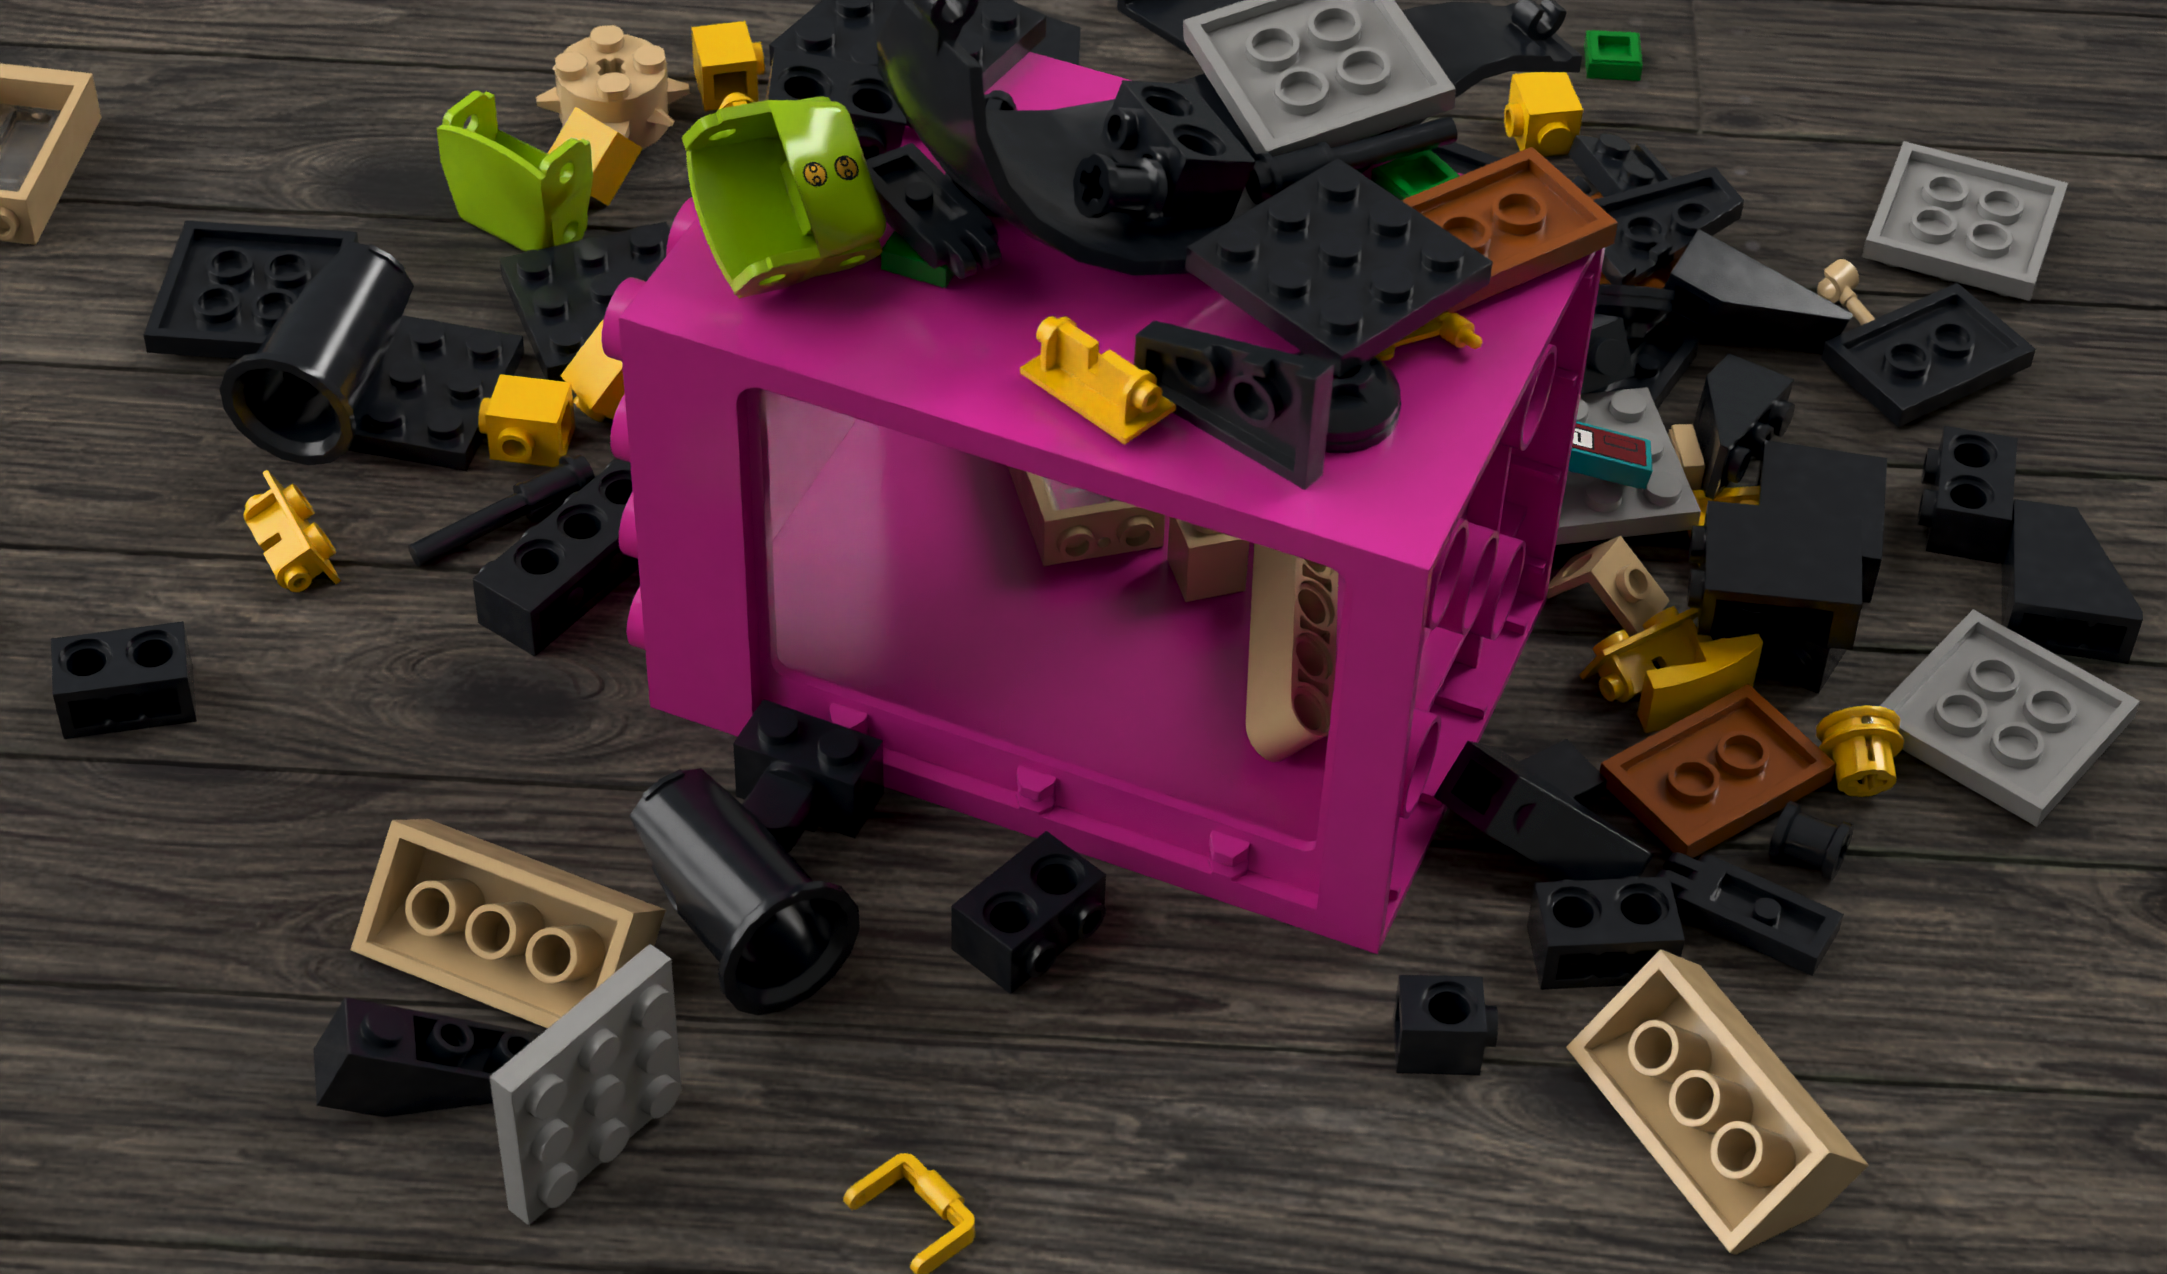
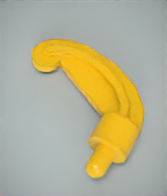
[1375,311,1483,361]

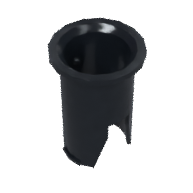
[219,242,414,465]
[629,768,860,1016]

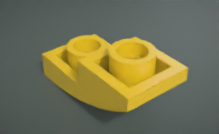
[1637,634,1763,733]

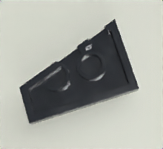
[1593,167,1744,286]
[1134,320,1334,490]

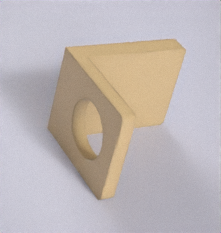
[1547,536,1669,637]

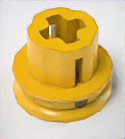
[1816,705,1904,797]

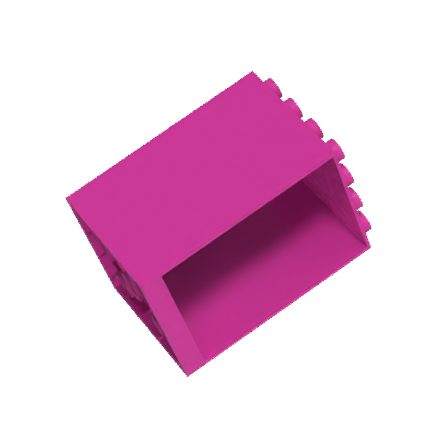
[601,52,1605,955]

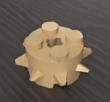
[536,25,690,149]

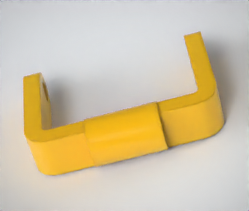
[843,1153,975,1274]

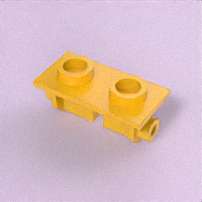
[1020,316,1176,445]
[243,470,341,592]
[1579,606,1713,703]

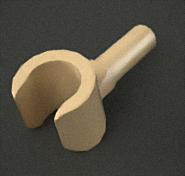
[1817,259,1875,325]

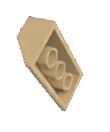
[350,819,666,1028]
[1566,949,1869,1254]

